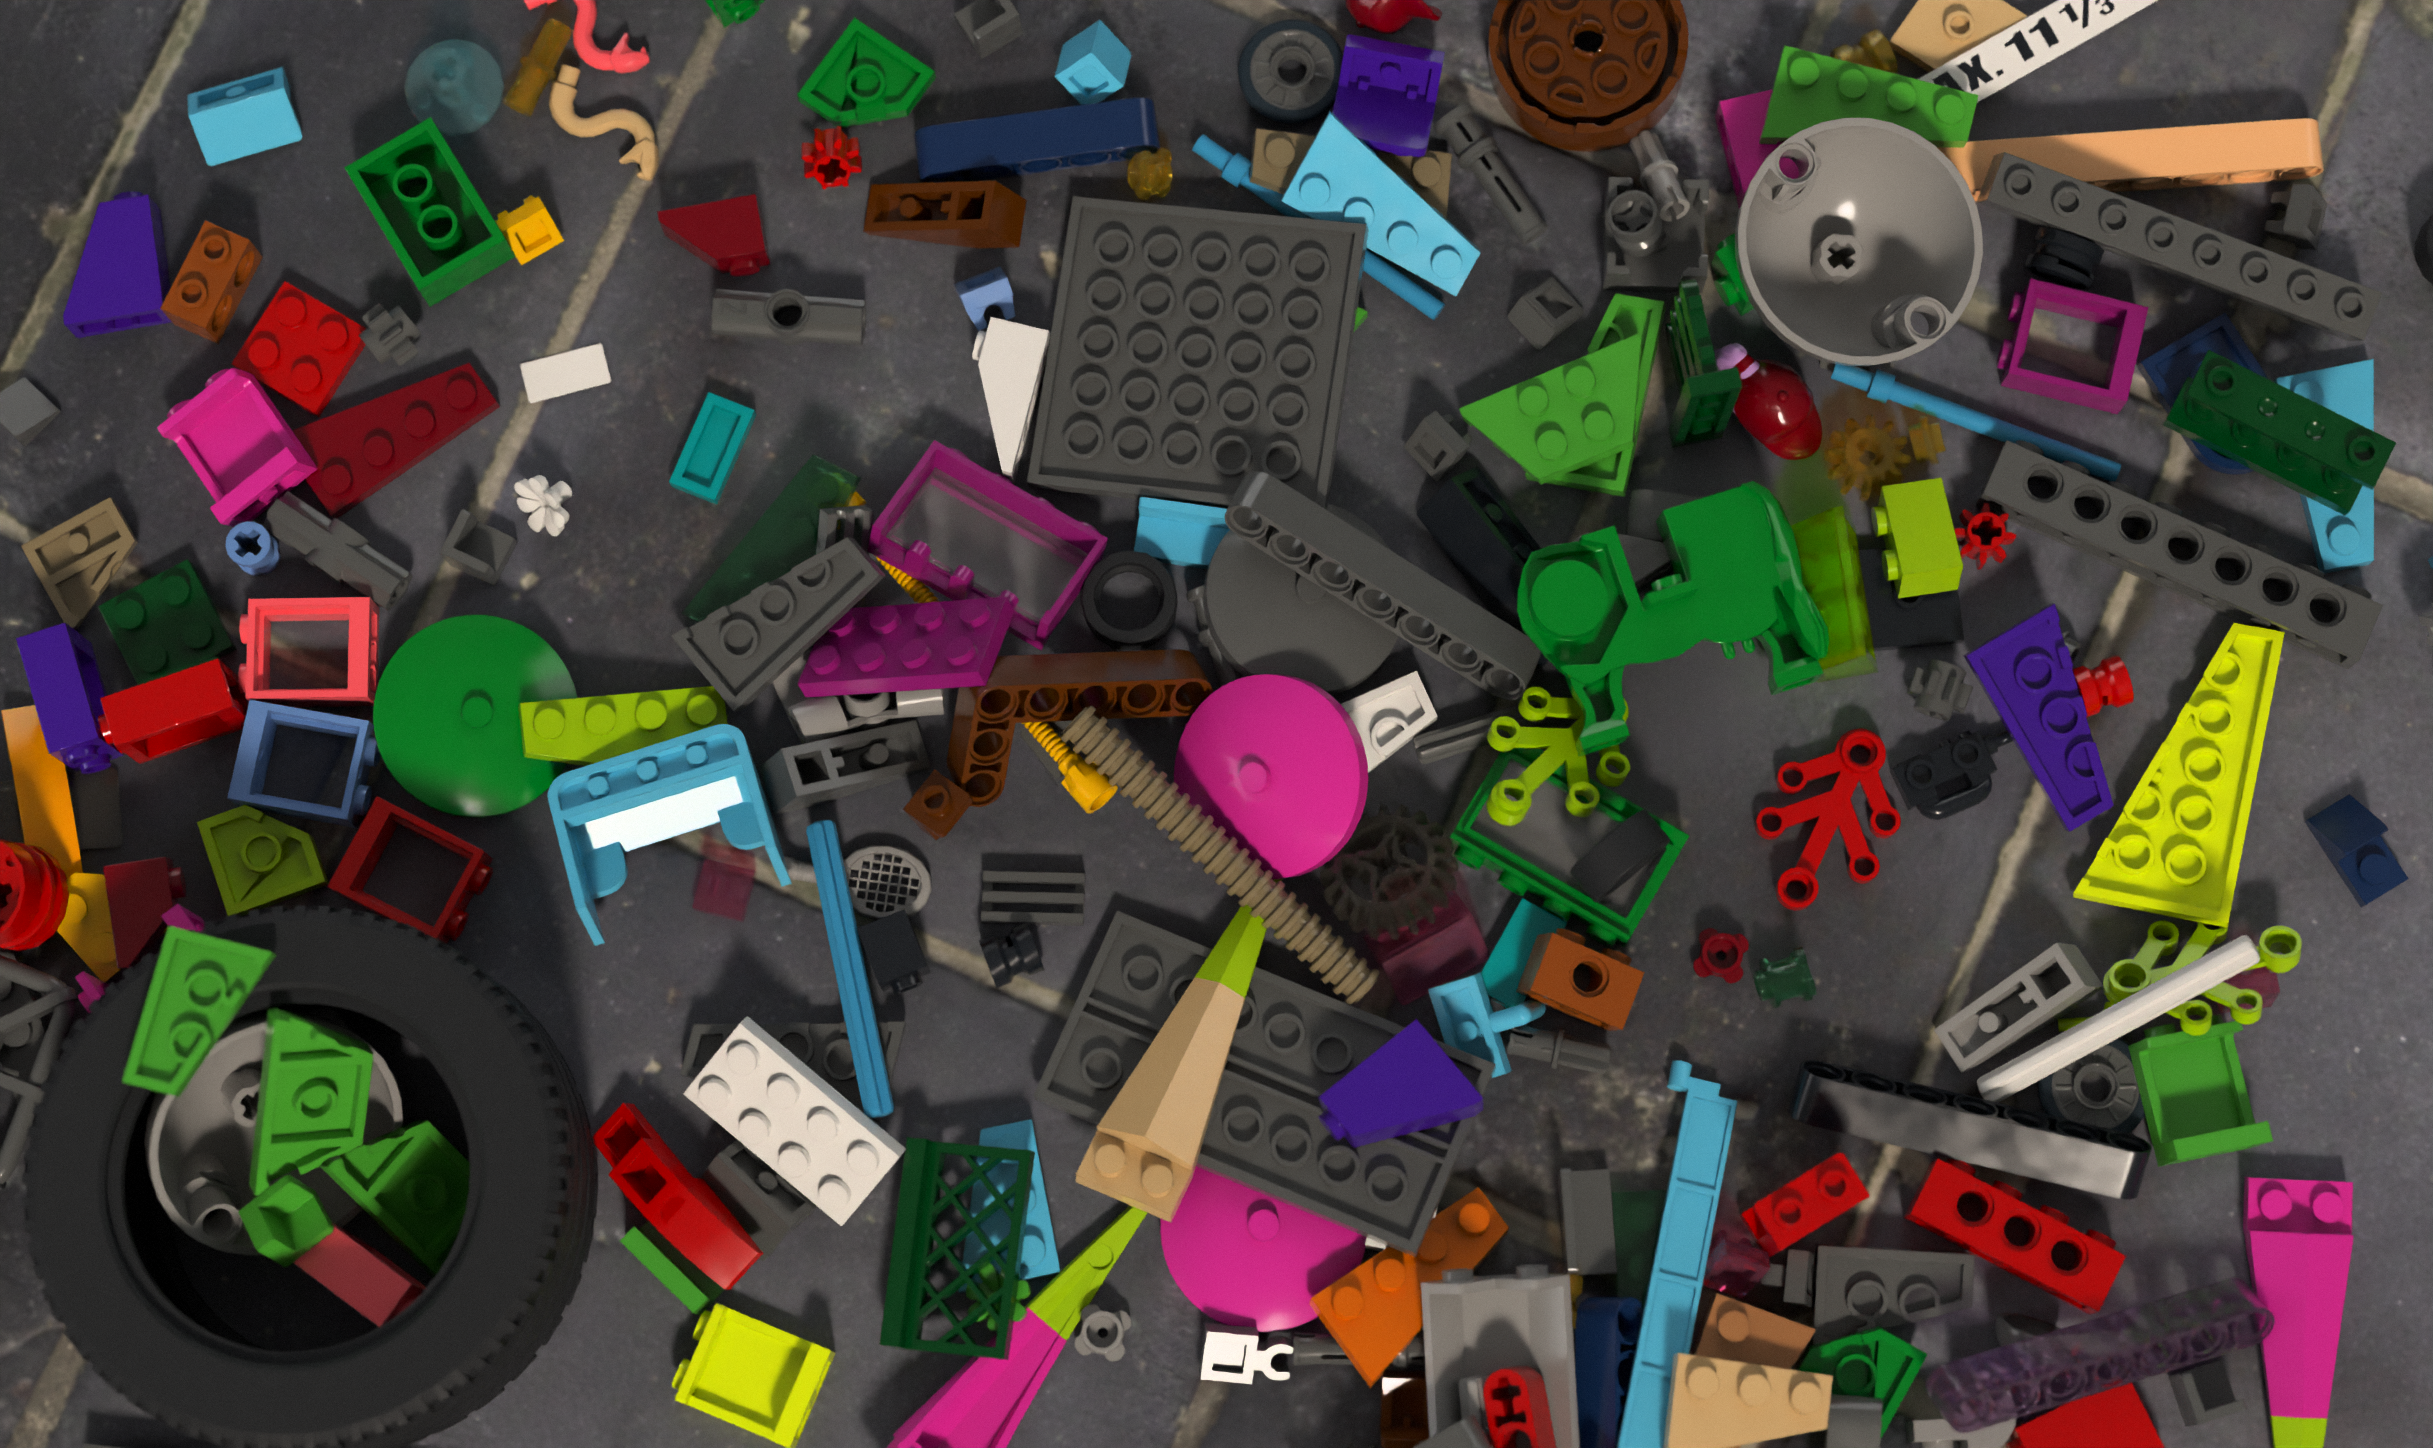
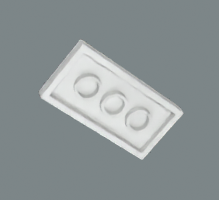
[683,1016,906,1227]

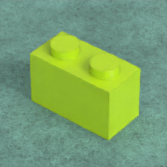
[1871,478,1963,598]

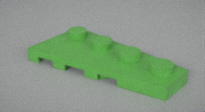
[1759,45,1979,148]
[1525,293,1666,497]

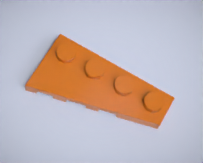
[1309,1187,1509,1388]

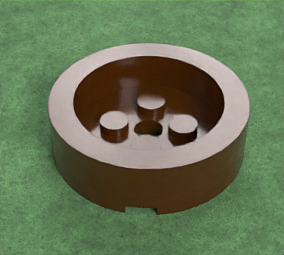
[1488,0,1689,152]

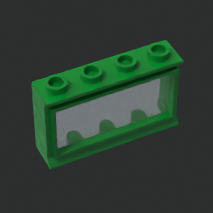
[1448,735,1690,948]

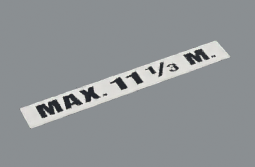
[1918,0,2158,102]

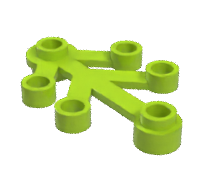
[1486,687,1630,826]
[2103,920,2302,1036]

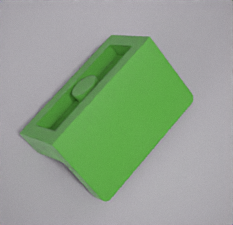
[620,1220,725,1316]

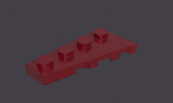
[292,363,500,519]

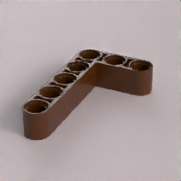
[947,649,1213,807]

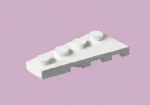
[1341,671,1438,773]

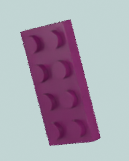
[797,597,1014,698]

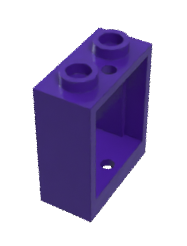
[16,623,124,774]

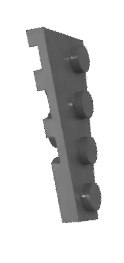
[671,537,886,712]

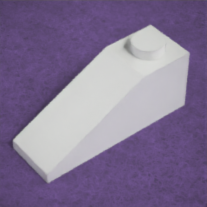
[972,317,1050,485]

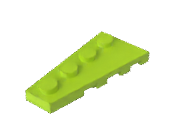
[518,686,728,766]

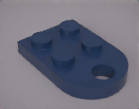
[2137,313,2269,475]

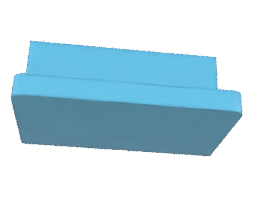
[188,67,302,166]
[1134,497,1230,569]

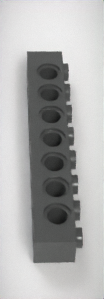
[1976,152,2382,341]
[1975,440,2383,669]

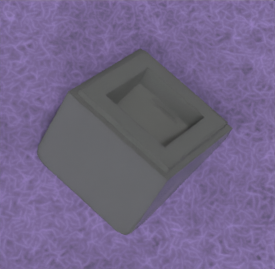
[1508,276,1585,351]
[0,377,61,447]

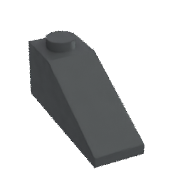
[759,720,931,815]

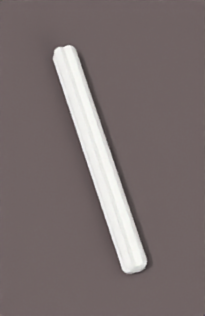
[1977,935,2260,1102]

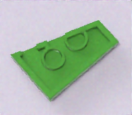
[122,926,276,1097]

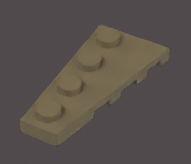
[1249,128,1452,219]

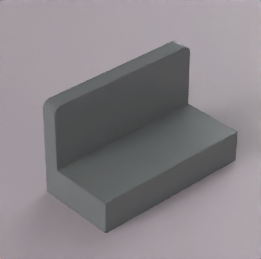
[700,1140,817,1261]
[1557,1168,1617,1277]

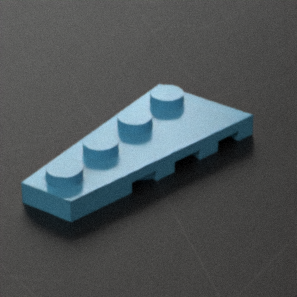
[1281,111,1481,296]
[2273,359,2374,574]

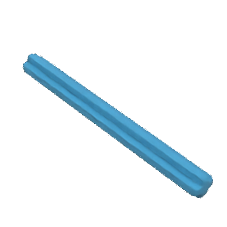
[806,820,894,1118]

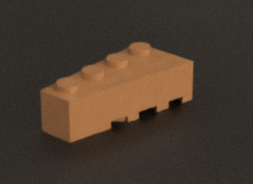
[1691,1293,1816,1448]

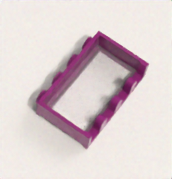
[867,440,1108,651]

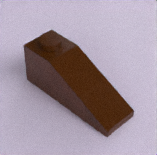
[863,180,1027,249]

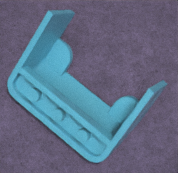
[548,724,792,946]

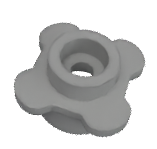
[1074,1304,1131,1362]

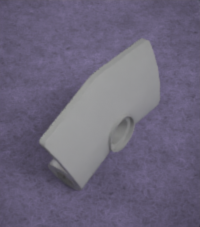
[772,649,945,744]

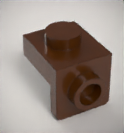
[903,769,973,841]
[1379,1370,1430,1448]

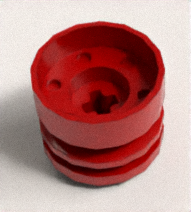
[0,839,69,951]

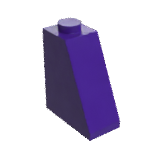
[63,191,172,338]
[1318,1019,1483,1148]

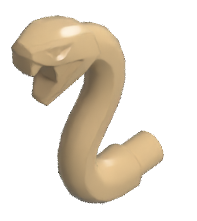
[549,65,659,181]

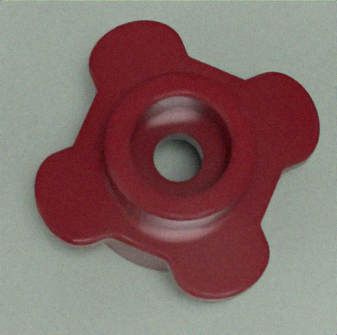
[1693,928,1749,984]

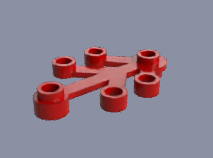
[1754,728,1901,911]

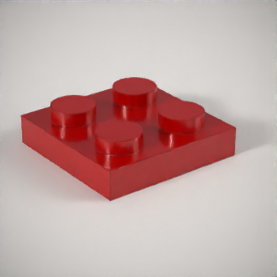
[231,281,367,418]

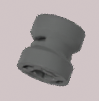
[1607,190,1664,257]

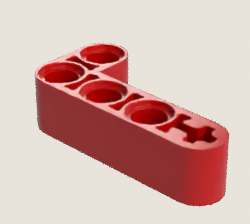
[1483,1365,1556,1448]

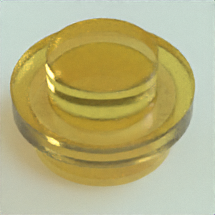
[1908,415,1947,465]

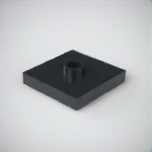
[1849,548,1964,653]

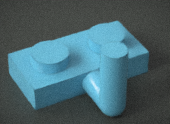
[1428,973,1546,1078]

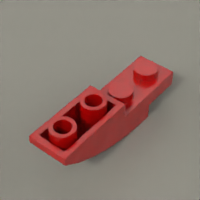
[593,1103,763,1290]

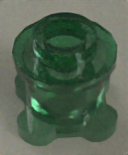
[1753,946,1816,1008]

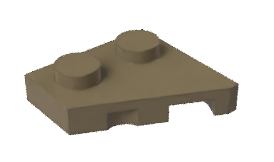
[21,497,138,630]

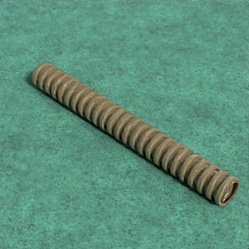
[1061,705,1380,1005]

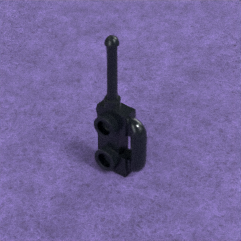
[1890,730,2013,820]

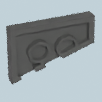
[1811,1244,1975,1346]

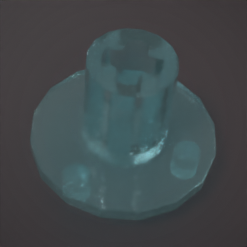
[405,39,504,136]

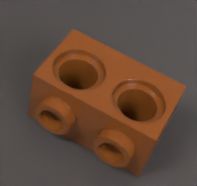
[160,220,263,344]

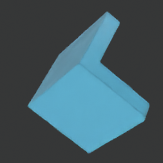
[1054,20,1131,105]

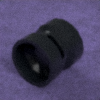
[979,922,1044,988]

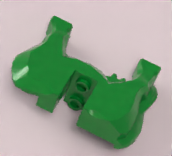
[1517,481,1830,757]

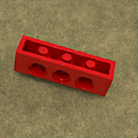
[1903,1158,2126,1315]

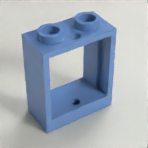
[227,700,381,828]

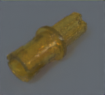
[503,19,572,117]

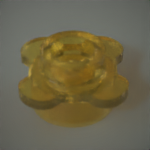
[1127,148,1173,200]

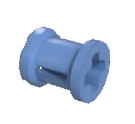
[225,521,281,576]

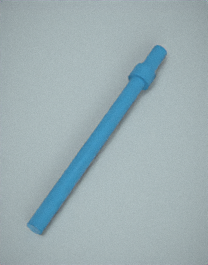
[1192,134,1445,321]
[1830,364,2122,481]

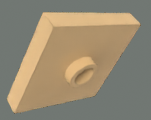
[1888,0,2027,73]

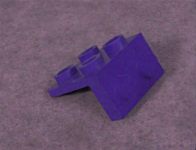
[1332,34,1445,157]

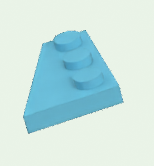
[959,1119,1061,1293]

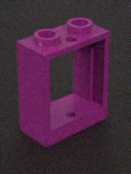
[1996,278,2149,414]

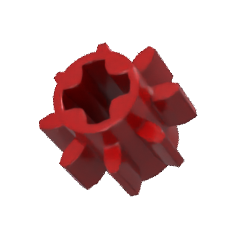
[801,126,862,190]
[1954,503,2016,570]

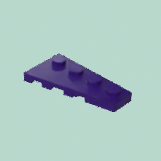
[1963,604,2114,832]

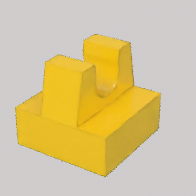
[495,195,564,265]

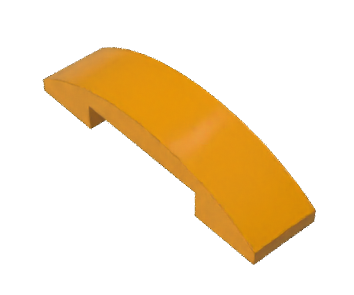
[1,705,83,879]

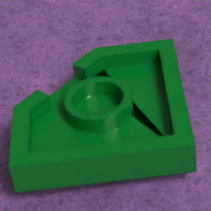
[797,17,936,128]
[1795,1327,1928,1440]

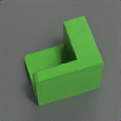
[238,1175,334,1268]

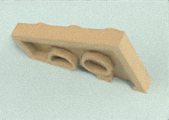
[1663,1353,1833,1448]

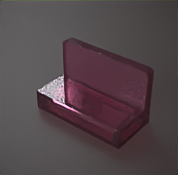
[1363,888,1490,1005]

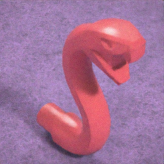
[524,0,650,74]

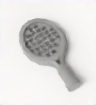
[784,845,932,921]

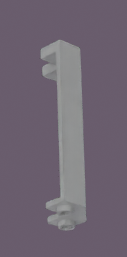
[1421,1264,1580,1448]

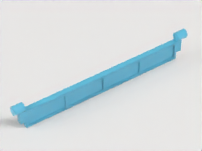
[1616,1060,1738,1448]

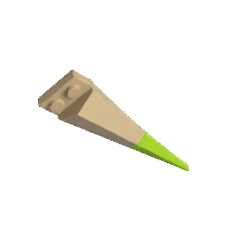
[1076,879,1283,1222]

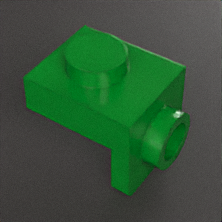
[1711,233,1754,316]

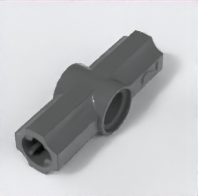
[711,289,867,346]
[262,491,413,611]

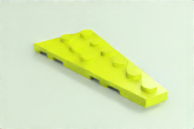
[2073,623,2285,928]

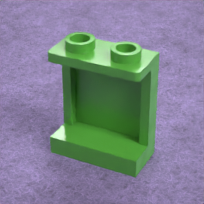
[2128,1014,2273,1167]

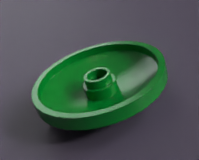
[373,615,577,818]

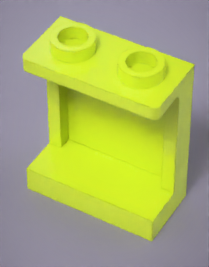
[672,1303,836,1448]

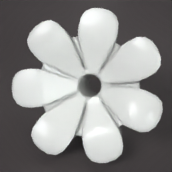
[514,475,572,536]

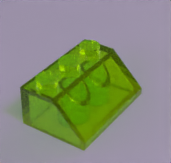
[1791,506,1878,682]

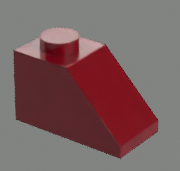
[657,194,771,277]
[103,857,186,970]

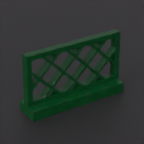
[879,1137,1035,1360]

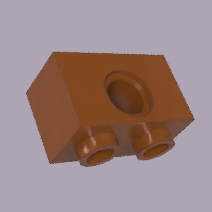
[1516,928,1645,1031]

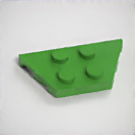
[1459,334,1643,485]
[249,1008,374,1195]
[320,1119,470,1279]

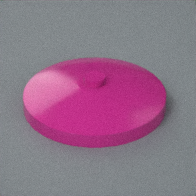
[1174,674,1368,879]
[1160,1166,1367,1333]

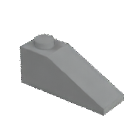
[1934,943,2103,1073]

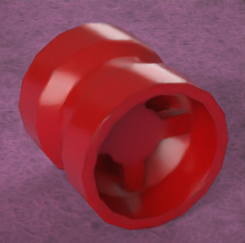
[2072,655,2134,718]

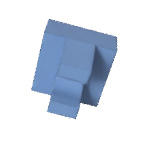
[954,267,1015,331]

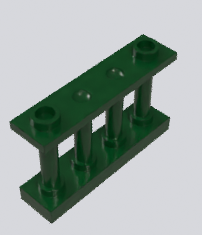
[2162,350,2396,516]

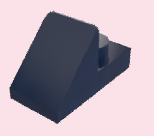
[2305,794,2408,908]

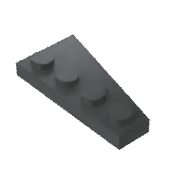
[681,1021,907,1123]

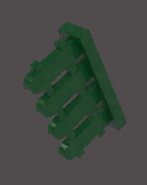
[1665,279,1742,448]

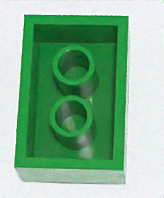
[344,117,516,307]

